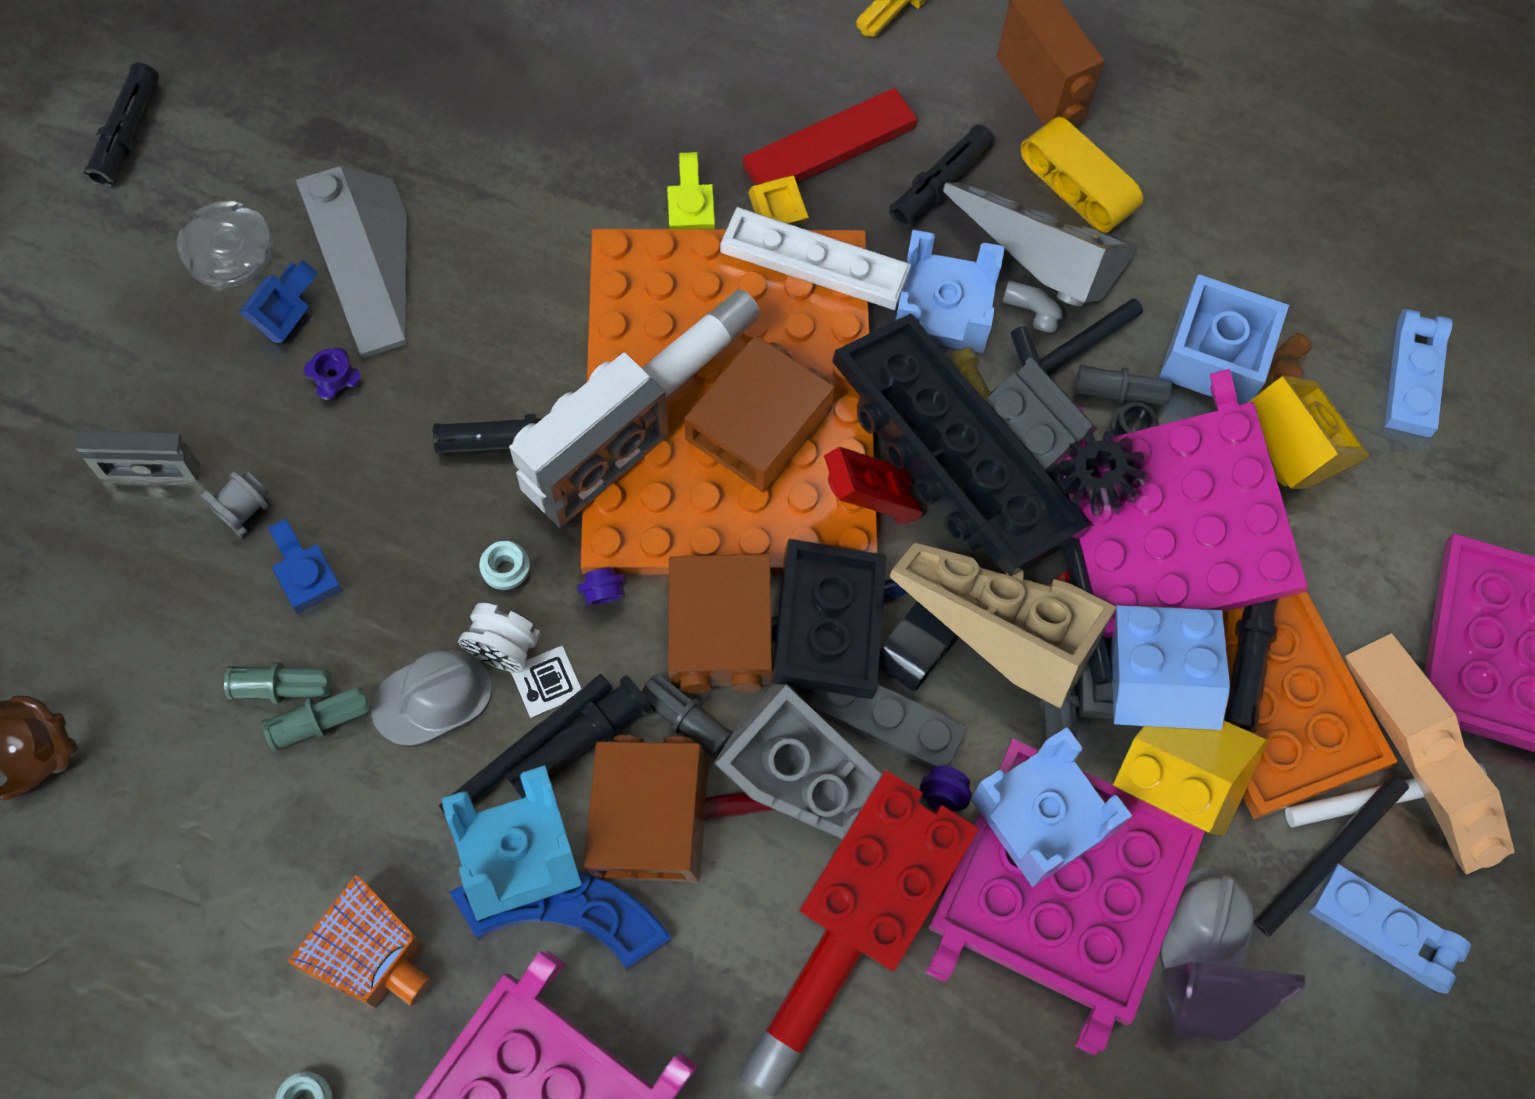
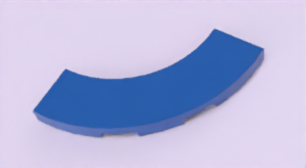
[449,870,672,970]

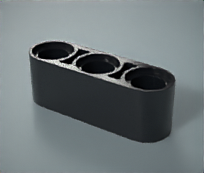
[879,553,959,693]

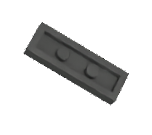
[807,684,967,770]

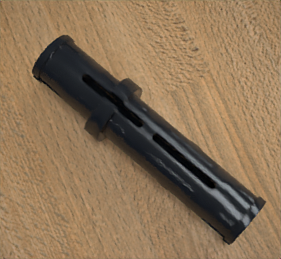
[83,62,159,187]
[889,124,995,228]
[433,414,543,454]
[1224,599,1278,733]

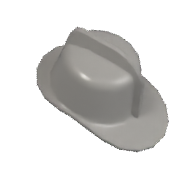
[371,650,492,746]
[1160,868,1254,996]

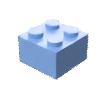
[1158,274,1289,405]
[1111,605,1230,730]

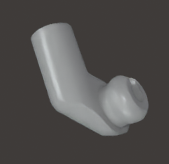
[1002,280,1063,333]

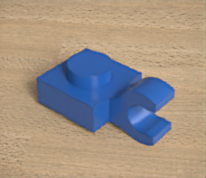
[239,260,318,343]
[268,518,343,614]

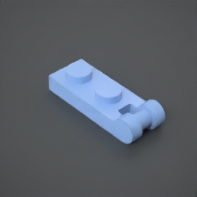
[1384,308,1452,438]
[1308,864,1472,994]

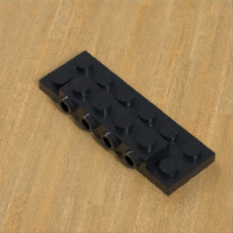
[832,313,1090,577]

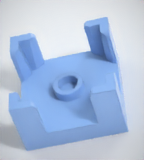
[895,230,1005,354]
[971,727,1132,888]

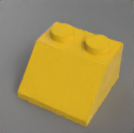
[1248,376,1370,489]
[1112,720,1268,837]

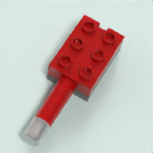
[740,770,979,1097]

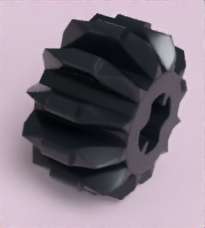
[1059,429,1147,517]

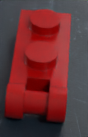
[824,446,923,525]

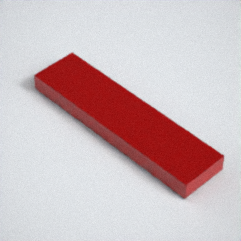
[742,87,918,185]

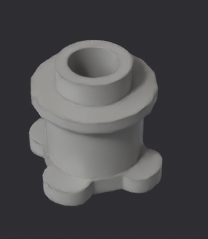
[200,472,269,537]

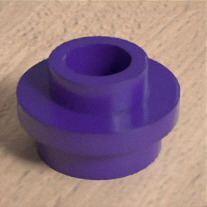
[577,567,627,605]
[919,766,972,812]

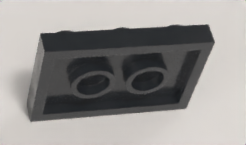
[771,539,887,699]

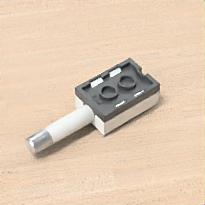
[509,289,761,528]

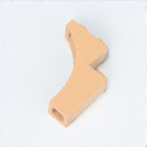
[1345,633,1515,875]

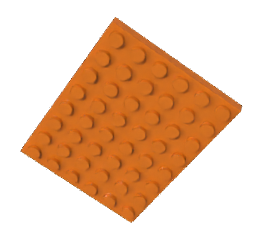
[581,229,877,575]

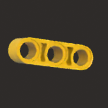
[1020,117,1144,233]

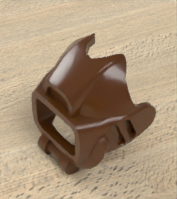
[0,696,78,801]

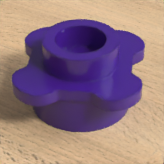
[304,348,361,400]

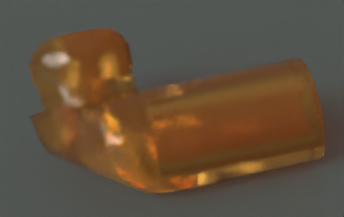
[1268,333,1312,382]

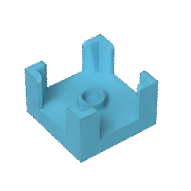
[441,765,582,921]

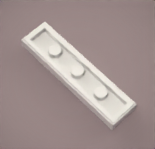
[720,207,911,310]

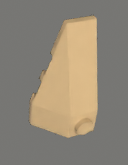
[890,543,1116,709]

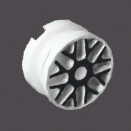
[458,603,541,673]

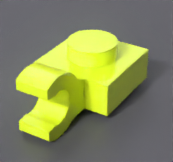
[667,152,715,229]

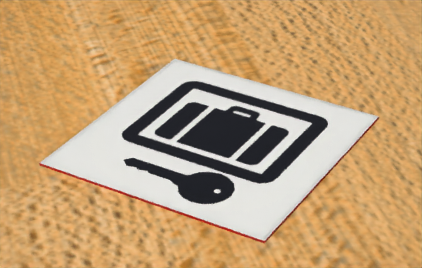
[511,646,581,718]

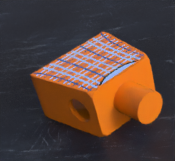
[287,875,432,1008]

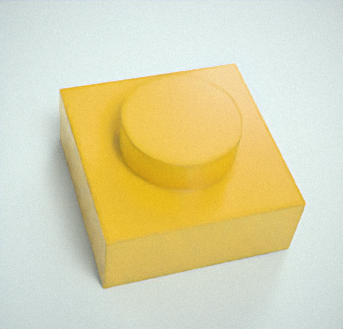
[748,175,808,226]

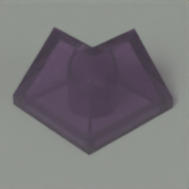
[1164,962,1305,1042]

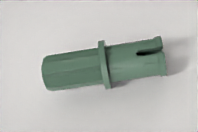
[223,662,332,703]
[261,687,370,752]

